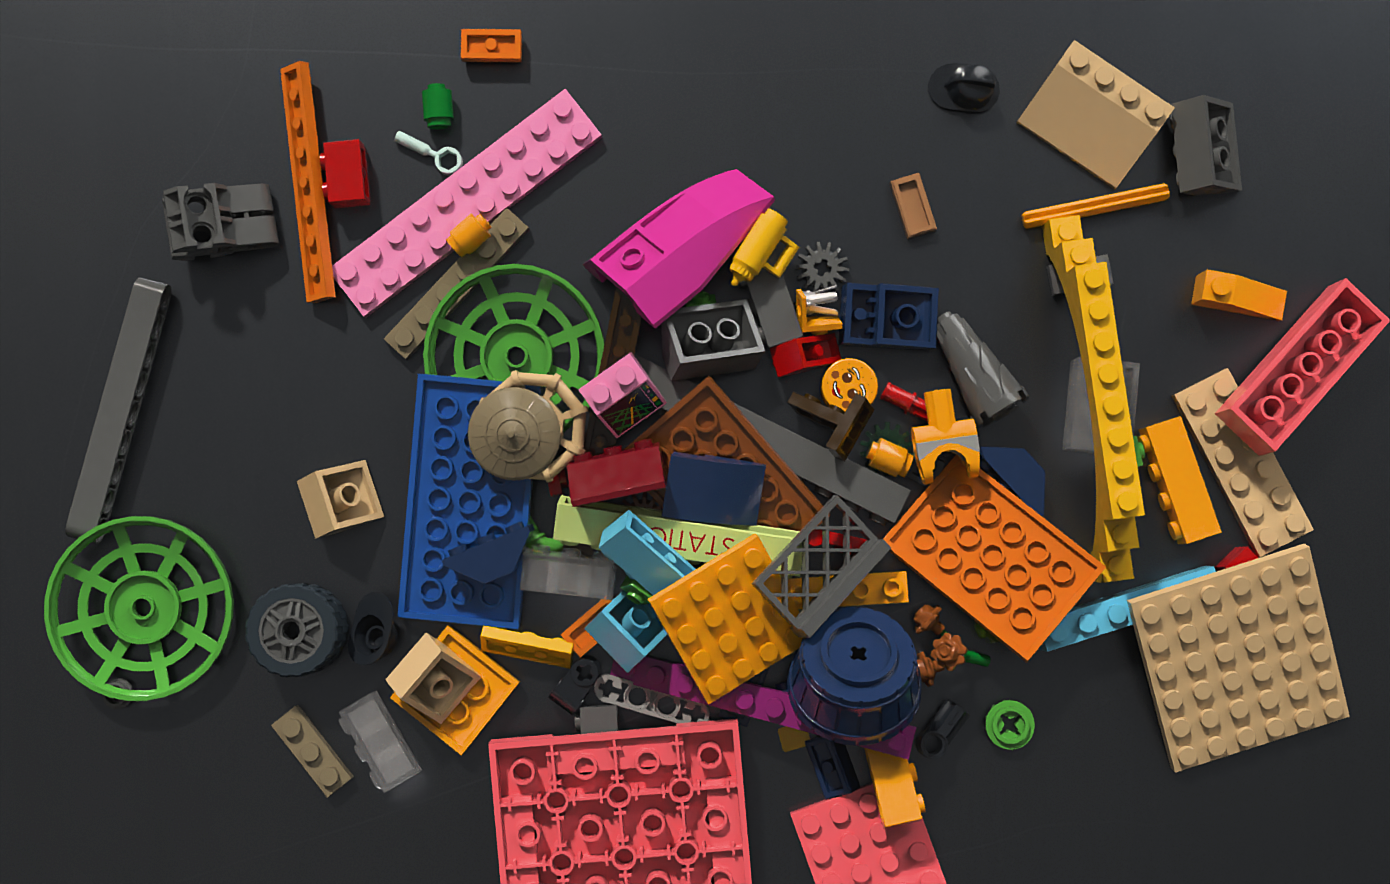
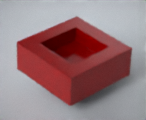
[548,469,568,497]

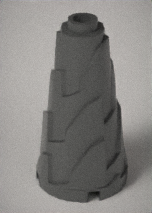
[936,311,1030,429]

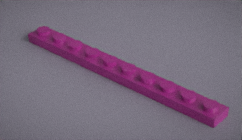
[610,655,917,760]

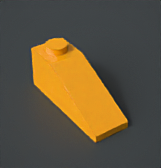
[1191,269,1287,321]

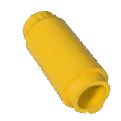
[729,209,800,286]

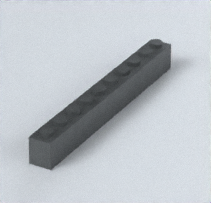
[635,355,911,526]

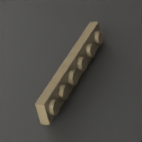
[384,208,530,360]

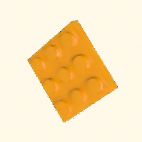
[390,625,520,755]

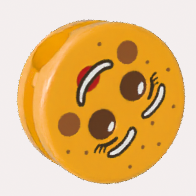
[820,358,878,411]

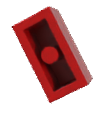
[320,139,370,208]

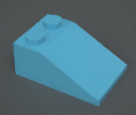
[584,590,667,673]

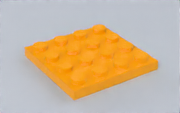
[647,534,803,705]

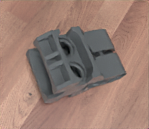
[162,183,279,261]

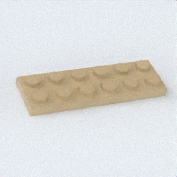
[1171,368,1314,557]

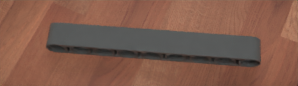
[65,277,172,544]

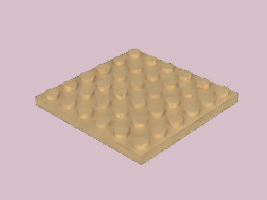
[1127,544,1350,773]

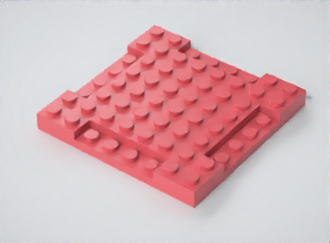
[488,718,752,884]

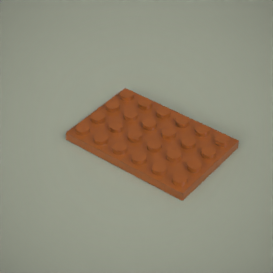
[624,376,830,533]

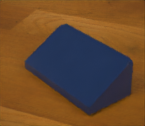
[805,736,860,800]

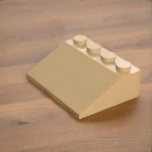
[1016,40,1175,189]

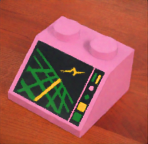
[578,352,667,438]

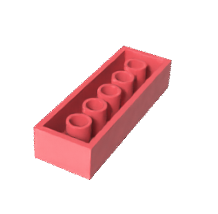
[1215,278,1390,456]

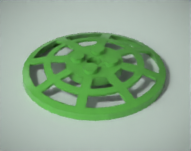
[423,264,605,433]
[44,516,234,701]

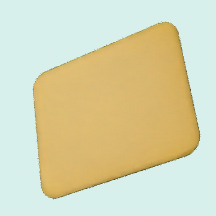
[778,726,810,752]

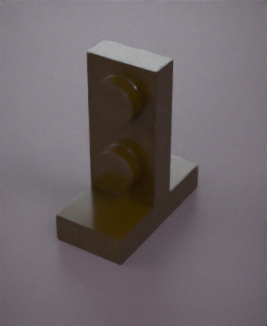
[788,392,875,462]

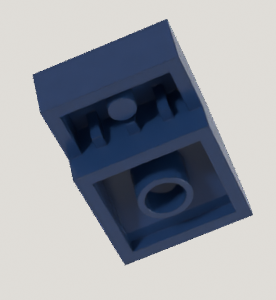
[838,283,939,349]
[662,452,766,526]

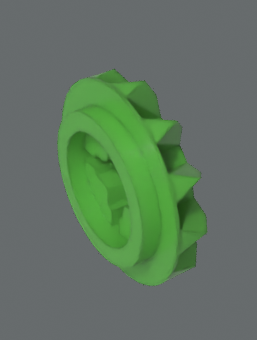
[985,700,1035,750]

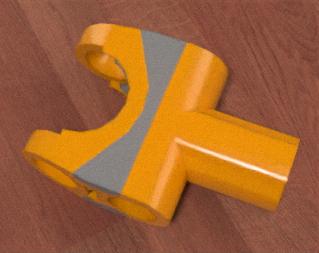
[911,389,980,485]

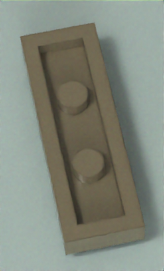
[271,705,354,798]

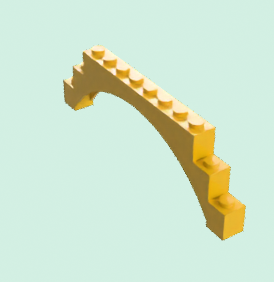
[1042,215,1145,583]

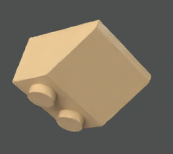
[297,460,384,539]
[385,632,481,724]

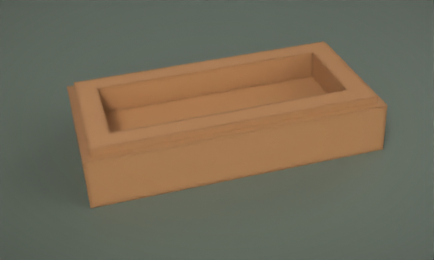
[889,173,937,240]

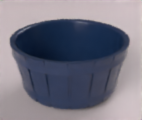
[787,607,922,746]

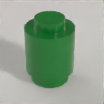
[422,83,454,129]

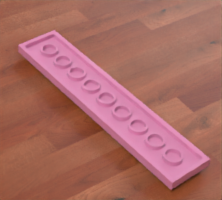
[332,89,602,318]

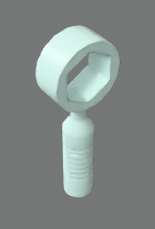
[394,131,463,176]

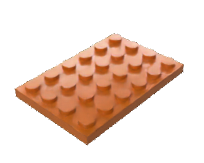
[883,455,1106,663]

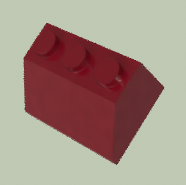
[567,439,667,507]

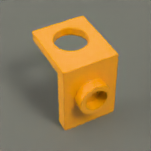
[796,289,842,335]

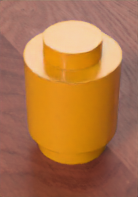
[446,213,492,257]
[865,438,914,478]

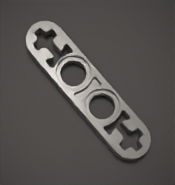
[594,674,710,723]

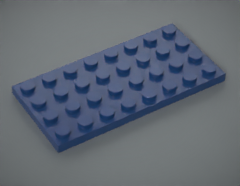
[397,374,541,629]

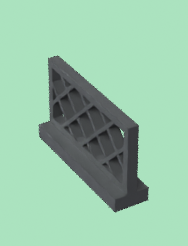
[751,495,891,638]

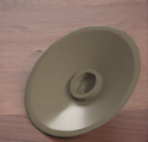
[468,387,561,481]

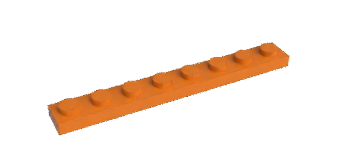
[280,61,336,303]

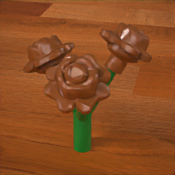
[913,604,991,687]

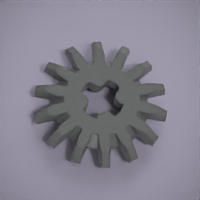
[795,242,849,293]

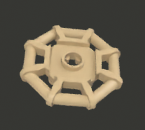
[479,370,588,483]

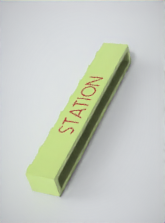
[553,495,802,579]

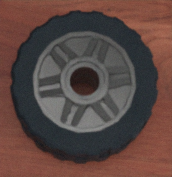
[245,583,349,678]

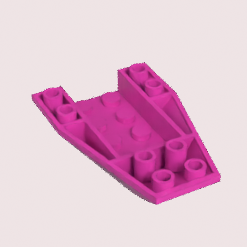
[583,169,775,328]

